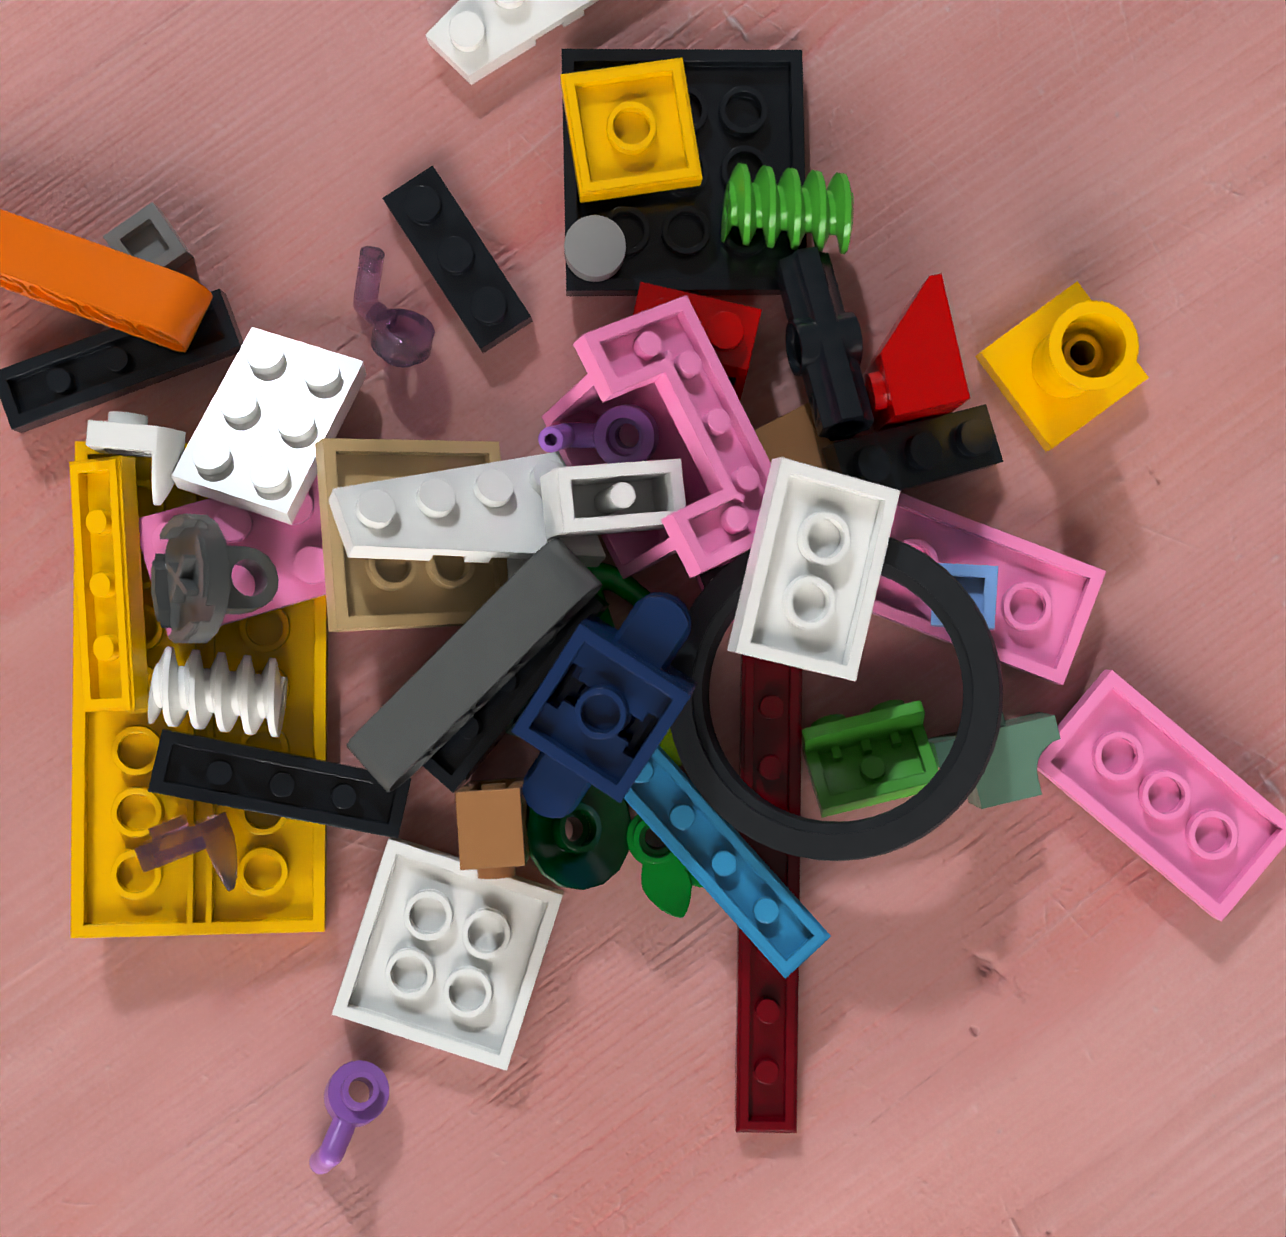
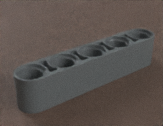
[347,537,603,793]

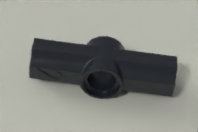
[775,247,875,441]

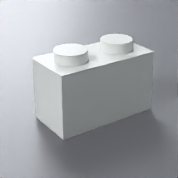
[540,458,686,539]

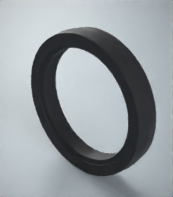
[670,537,1003,861]

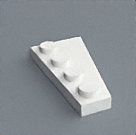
[425,0,599,85]
[328,451,606,567]

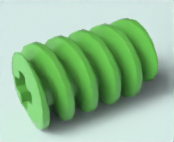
[721,163,854,254]

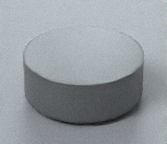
[564,215,626,282]

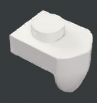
[86,411,186,505]

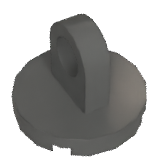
[151,514,279,643]

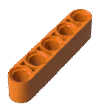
[0,209,213,352]

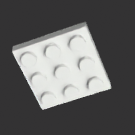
[332,837,564,1071]

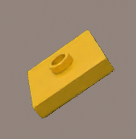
[560,57,703,203]

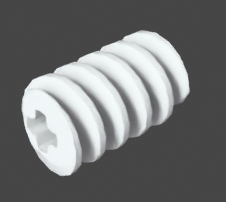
[148,646,288,737]

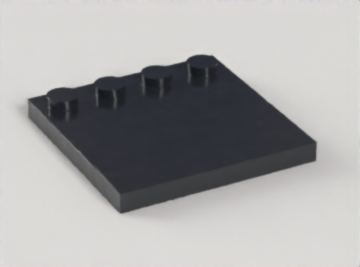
[561,49,807,296]

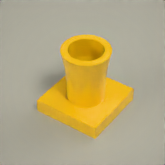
[975,281,1149,452]

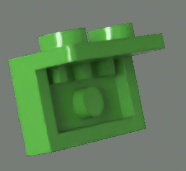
[802,700,938,818]

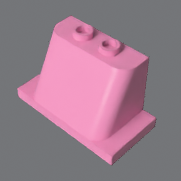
[542,295,771,579]

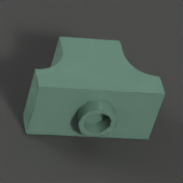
[928,712,1061,809]

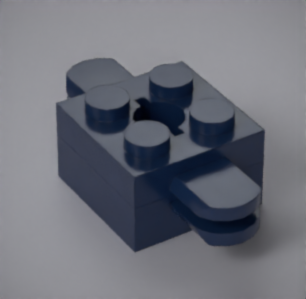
[511,592,698,818]

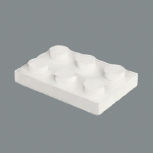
[171,327,367,525]
[727,457,900,681]

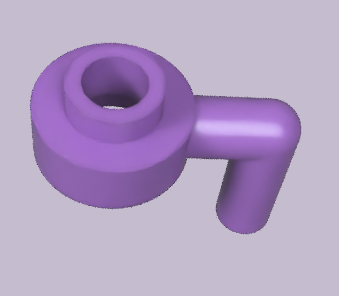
[538,404,659,464]
[309,1060,389,1174]

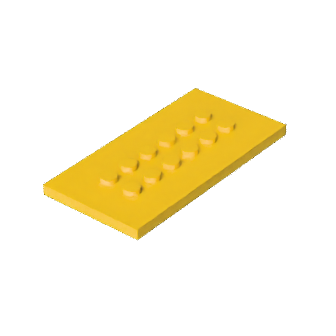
[70,441,328,938]

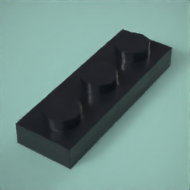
[383,166,533,353]
[822,404,1003,491]

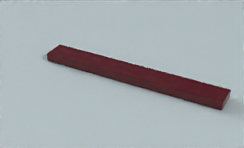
[735,654,802,1133]

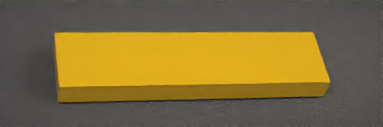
[69,456,149,712]

